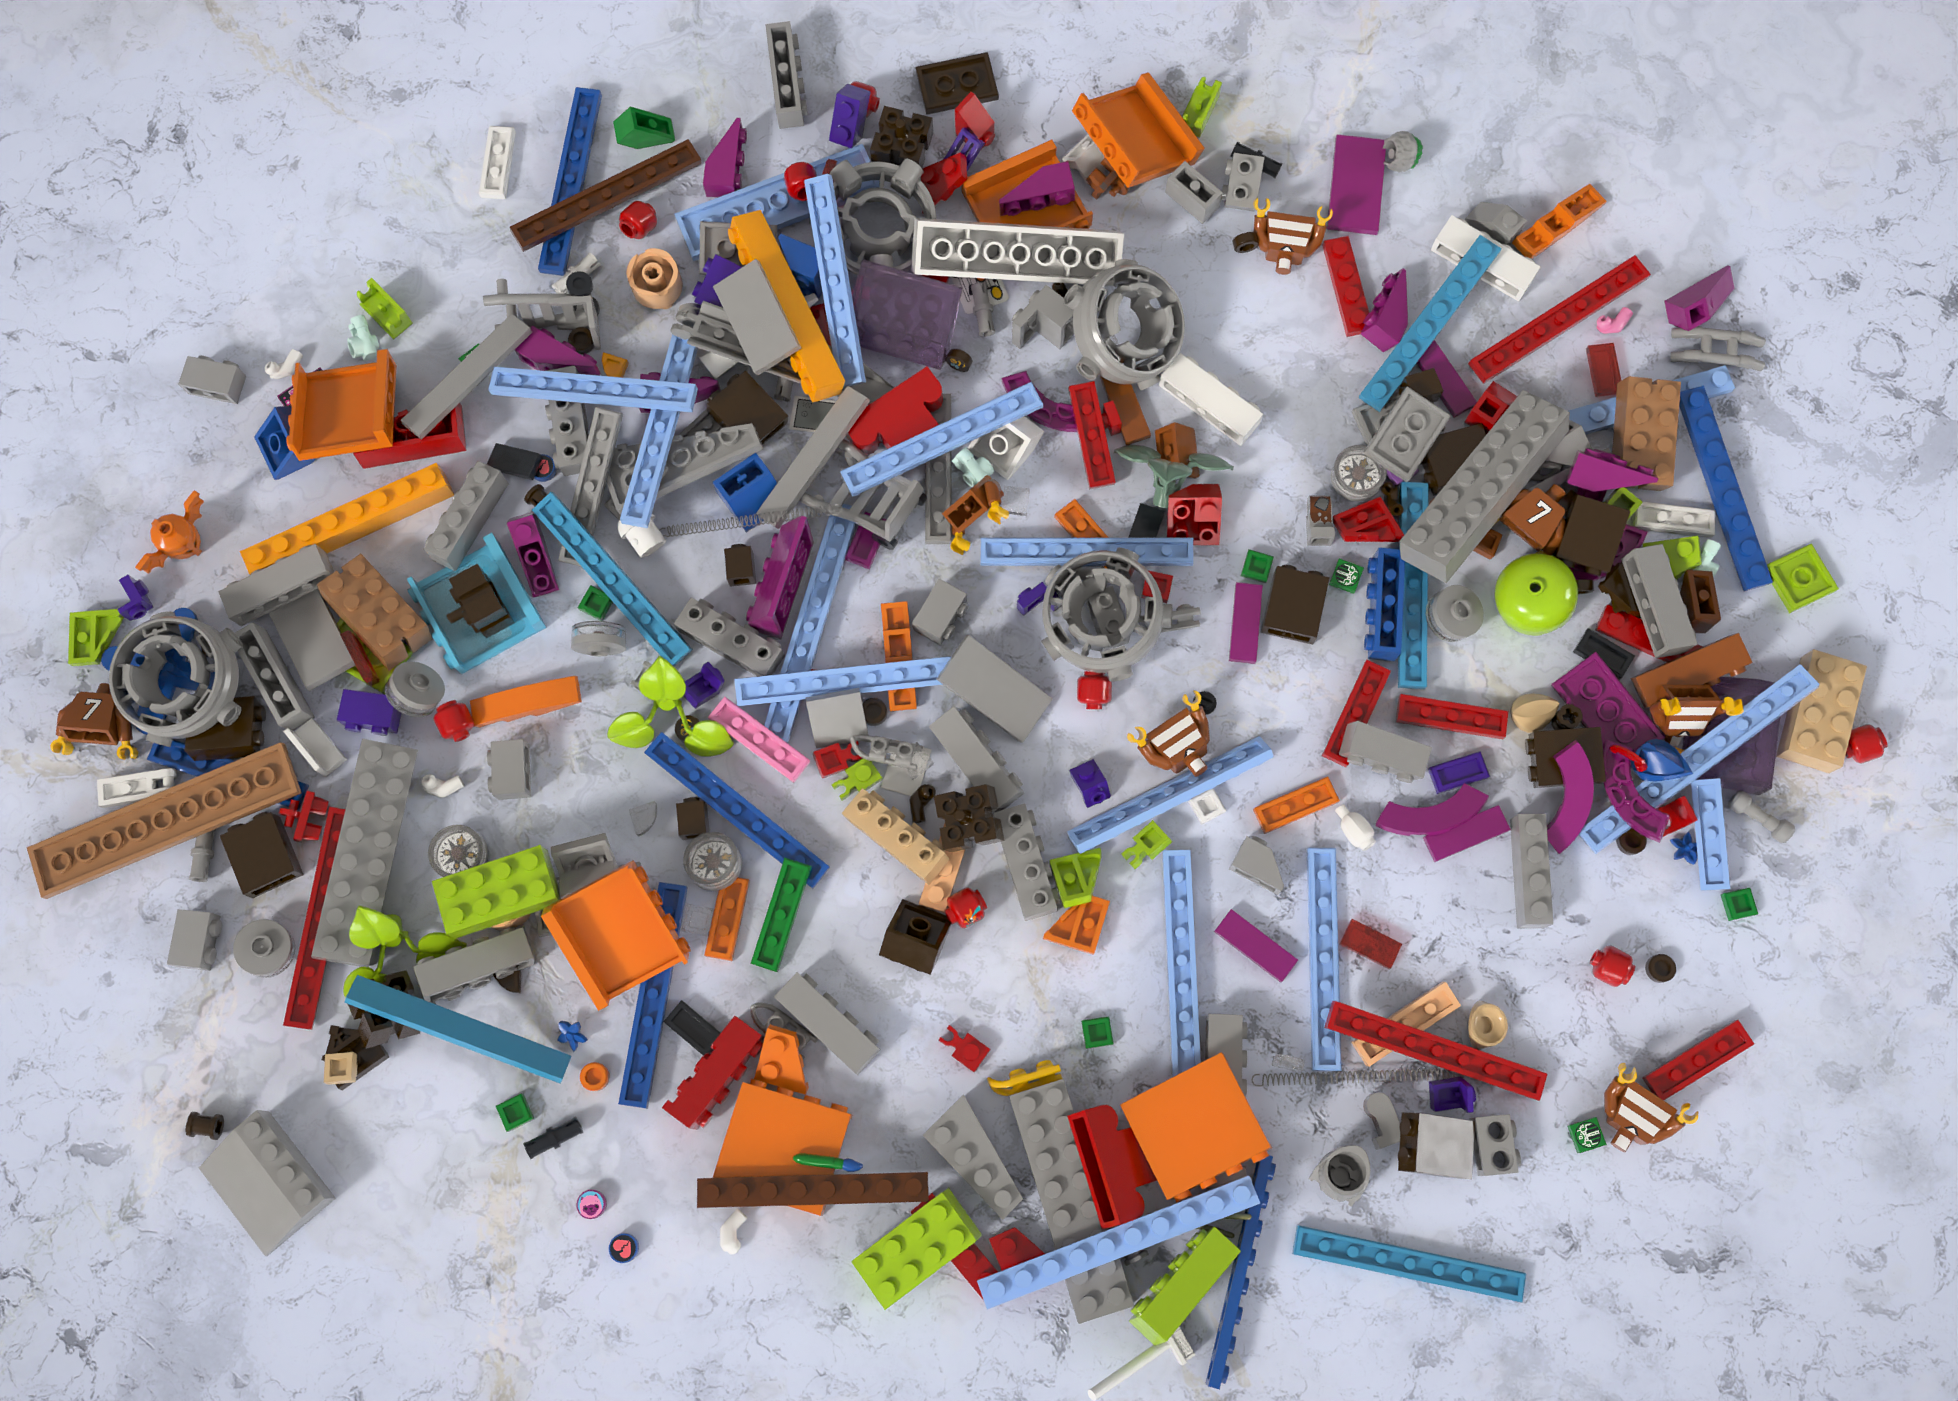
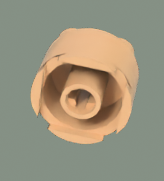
[626,248,683,309]

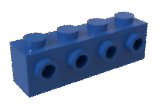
[1364,548,1405,661]

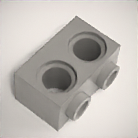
[1086,586,1130,651]
[1469,1114,1521,1176]

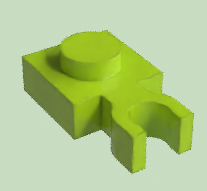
[831,758,883,801]
[1121,820,1172,869]

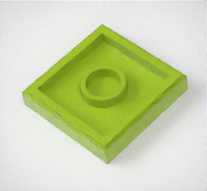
[1767,543,1839,614]

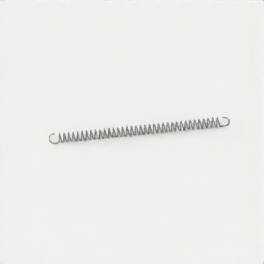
[659,504,842,537]
[1251,1068,1464,1087]

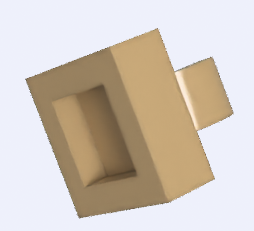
[324,1052,357,1085]

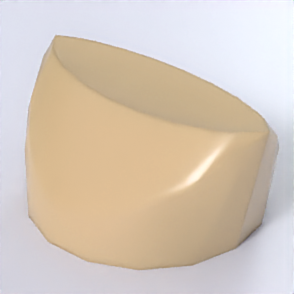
[1510,693,1560,733]
[1468,1000,1508,1050]

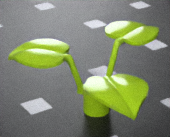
[607,656,734,757]
[343,905,467,998]

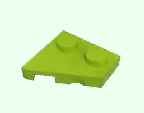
[1643,536,1702,580]
[68,609,124,666]
[1049,848,1102,908]

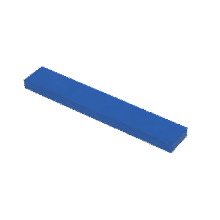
[147,740,309,811]

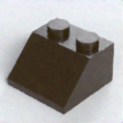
[879,899,951,975]

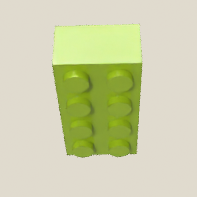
[432,845,561,939]
[851,1187,982,1310]
[1129,1226,1241,1346]

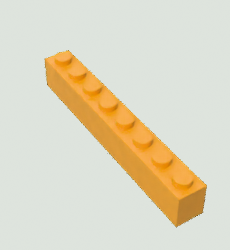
[728,210,845,403]
[240,462,454,575]

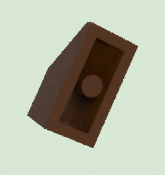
[1680,570,1721,634]

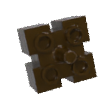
[870,106,933,168]
[446,564,515,639]
[934,784,1005,852]
[348,970,421,1049]

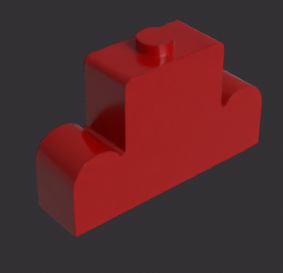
[846,366,943,455]
[1067,1105,1157,1230]

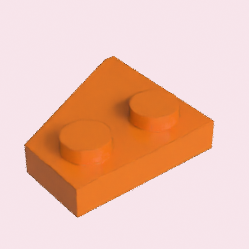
[1043,896,1110,955]
[754,1024,809,1095]

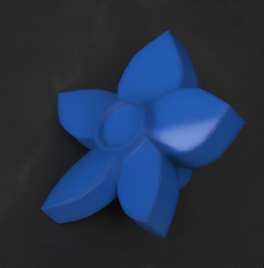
[1670,832,1697,865]
[557,1021,588,1052]

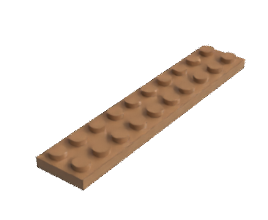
[26,742,301,899]

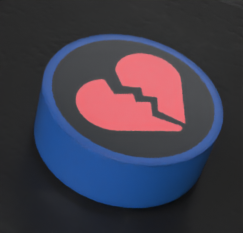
[534,454,557,482]
[609,1233,639,1263]

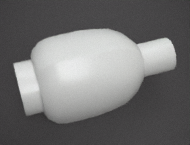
[1335,804,1376,851]

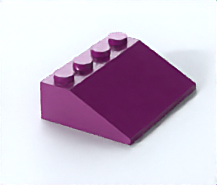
[746,515,814,639]

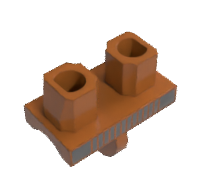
[1086,158,1130,200]

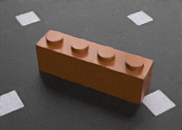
[1630,633,1753,708]

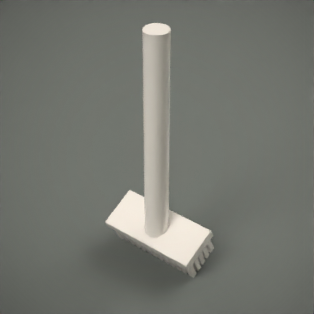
[1088,1327,1196,1401]

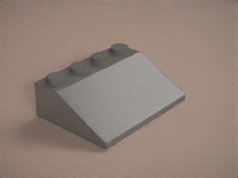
[199,1110,336,1256]

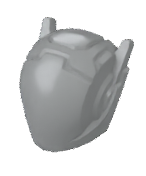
[1309,1145,1370,1207]

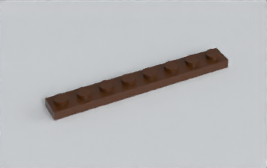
[510,139,701,252]
[697,1172,929,1208]

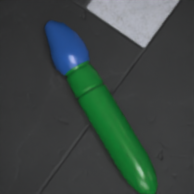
[793,1153,863,1172]

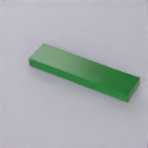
[750,858,812,972]

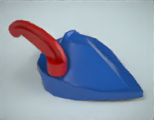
[1610,739,1693,782]

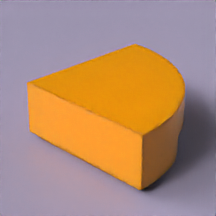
[602,352,629,378]

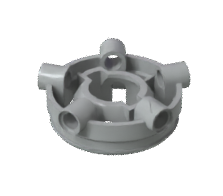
[830,159,936,284]
[1064,259,1185,391]
[1041,547,1173,682]
[109,611,243,747]

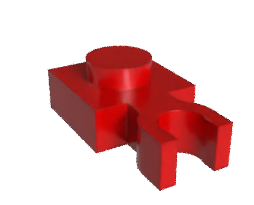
[812,741,863,779]
[939,1025,991,1073]

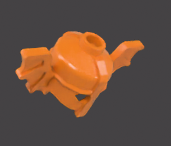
[135,490,204,574]

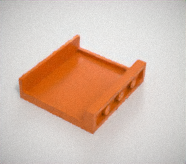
[1072,72,1205,188]
[961,140,1093,229]
[286,349,397,461]
[541,860,691,1011]
[1120,1052,1272,1203]
[713,1079,853,1216]

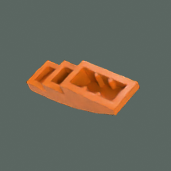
[1512,184,1607,259]
[881,601,917,711]
[470,676,582,728]

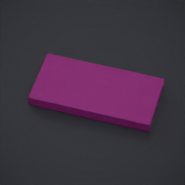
[1327,134,1386,235]
[1551,652,1665,753]

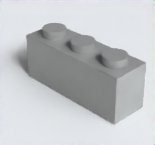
[1339,721,1432,783]

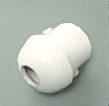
[618,514,666,558]

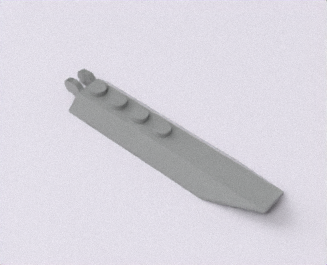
[671,301,894,405]

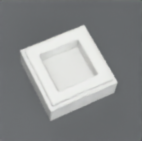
[1188,788,1226,825]

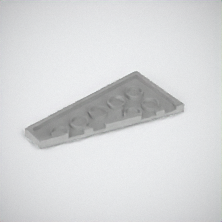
[607,423,763,515]

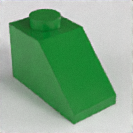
[613,106,675,149]

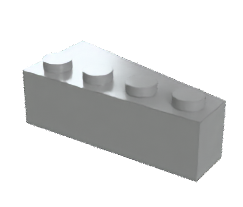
[413,927,534,1004]
[923,1094,1023,1220]

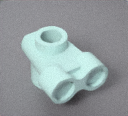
[347,315,379,360]
[952,447,994,487]
[1693,539,1721,578]

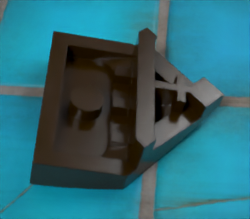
[1598,562,1641,618]
[321,1025,389,1091]

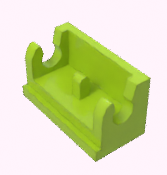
[1182,77,1222,138]
[356,278,413,340]

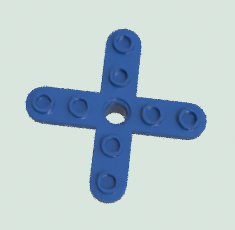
[101,608,215,735]

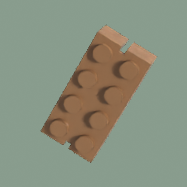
[1612,376,1681,491]
[317,553,432,671]

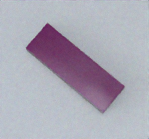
[1417,340,1477,418]
[1229,582,1263,664]
[1423,805,1511,863]
[1214,909,1298,983]

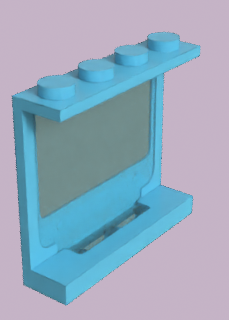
[407,533,547,674]

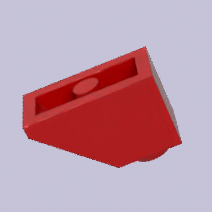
[955,92,995,148]

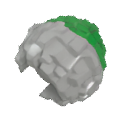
[1383,131,1423,172]

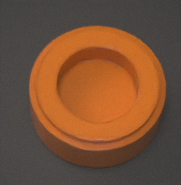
[580,1062,610,1091]

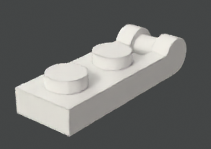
[97,768,177,808]

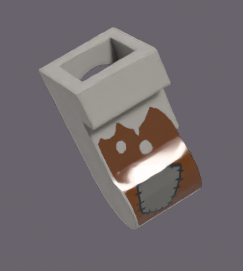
[1306,495,1335,546]
[1363,1092,1400,1150]

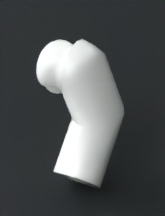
[265,349,303,379]
[421,774,465,798]
[720,1208,747,1254]

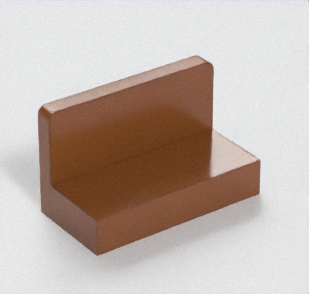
[1155,422,1200,479]

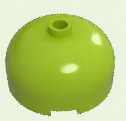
[1494,553,1578,636]

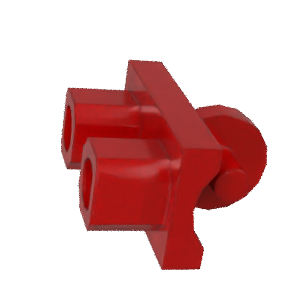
[279,791,329,843]

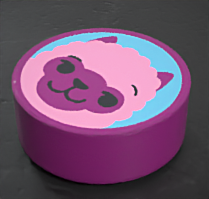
[576,1190,607,1219]

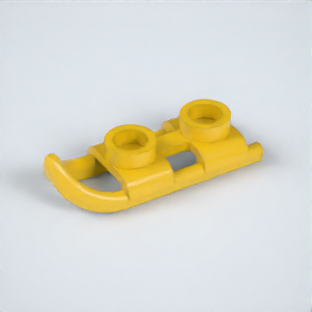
[987,1060,1063,1096]

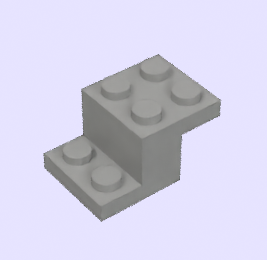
[1012,285,1074,349]
[551,833,618,899]

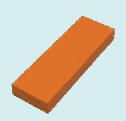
[1054,499,1109,568]
[1253,777,1340,834]
[704,877,750,961]

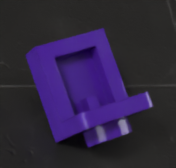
[118,574,153,621]
[1017,582,1059,616]
[683,662,725,709]
[1069,759,1111,808]
[1429,1076,1476,1113]

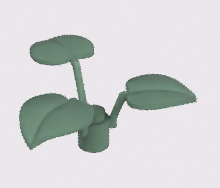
[1114,445,1234,508]

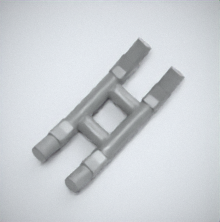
[1671,326,1766,371]

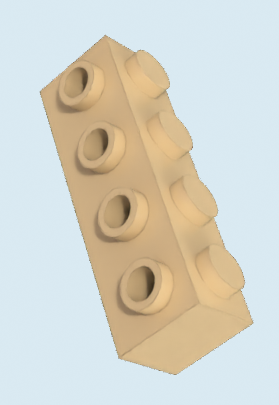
[842,788,950,885]

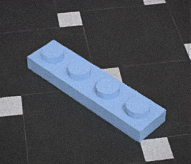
[1691,778,1731,891]

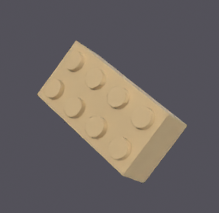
[1776,649,1867,773]

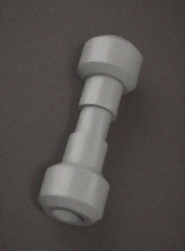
[1728,790,1795,843]

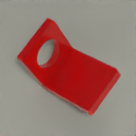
[1657,796,1698,837]

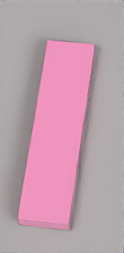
[708,696,810,783]

